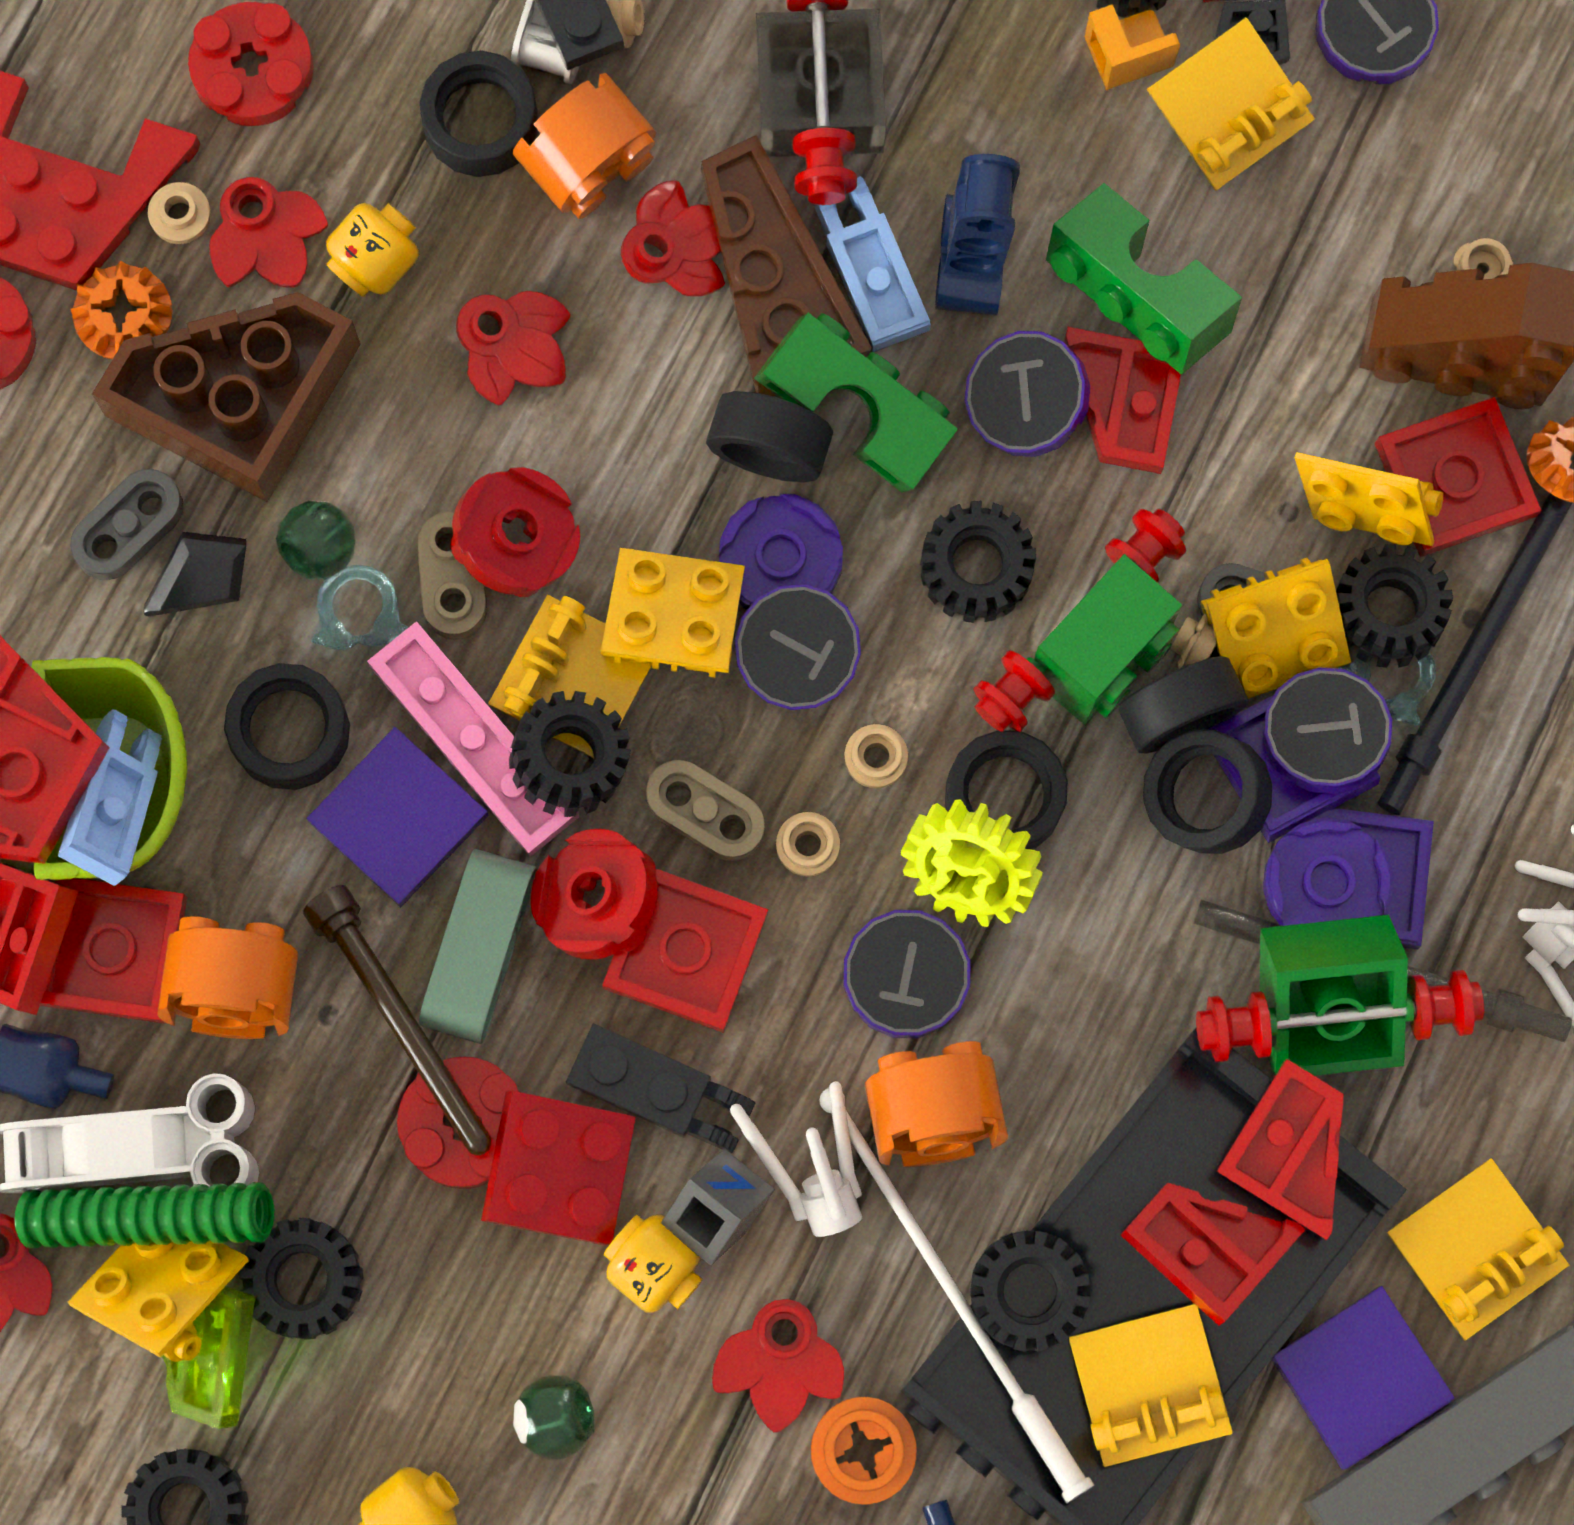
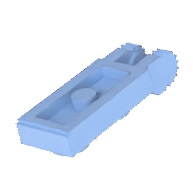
[814,176,931,352]
[58,709,162,886]

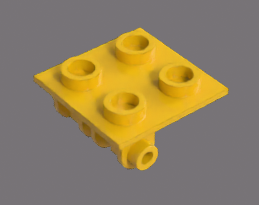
[1147,17,1315,191]
[1294,452,1443,546]
[600,548,745,678]
[1200,557,1351,699]
[488,594,652,758]
[1386,1158,1570,1341]
[68,1241,249,1362]
[1069,1304,1233,1467]

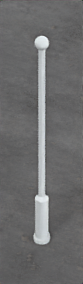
[819,1088,1095,1504]

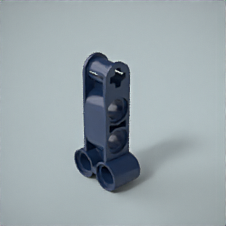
[935,154,1020,315]

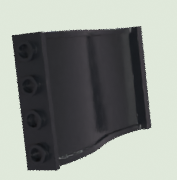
[901,1027,1407,1525]

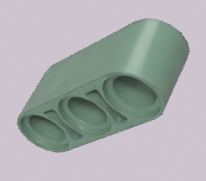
[419,848,537,1044]

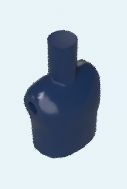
[0,1024,114,1109]

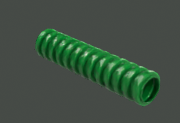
[15,1182,275,1248]

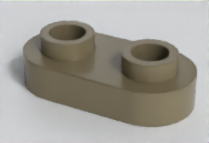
[417,512,487,640]
[646,760,765,861]

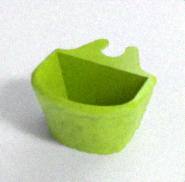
[32,657,187,880]

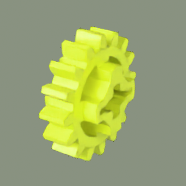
[901,800,1043,927]

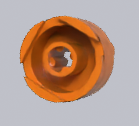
[513,73,656,220]
[157,916,298,1039]
[865,1041,1008,1167]

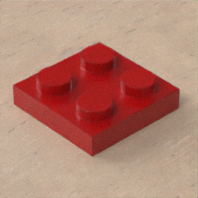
[1374,397,1541,557]
[602,869,768,1033]
[40,878,188,1024]
[481,1091,636,1246]

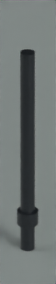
[1377,493,1572,815]

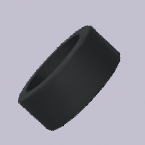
[419,50,538,177]
[706,391,833,483]
[1118,656,1249,754]
[224,663,350,790]
[1143,729,1273,854]
[945,730,1068,850]

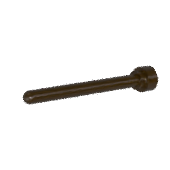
[303,885,491,1155]

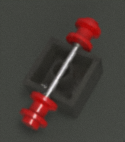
[756,0,886,205]

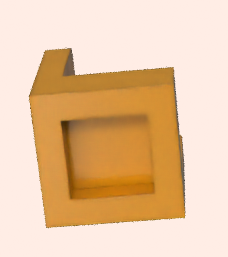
[1084,4,1180,90]

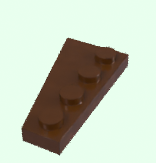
[701,135,872,398]

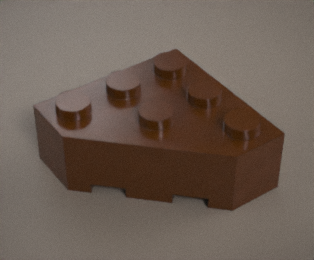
[1359,263,1574,409]
[92,292,361,502]

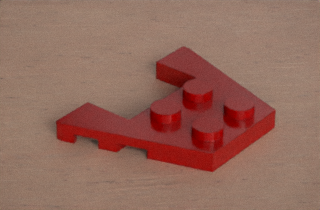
[0,71,201,291]
[0,635,110,864]

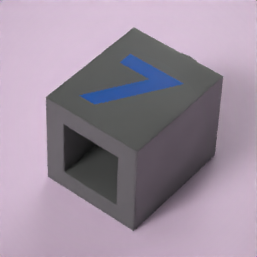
[661,1149,775,1266]

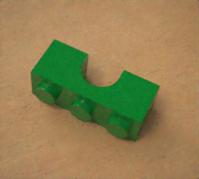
[1046,183,1242,375]
[754,312,958,492]

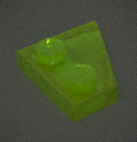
[161,1286,255,1429]

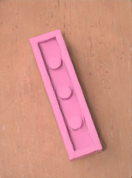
[367,621,579,857]

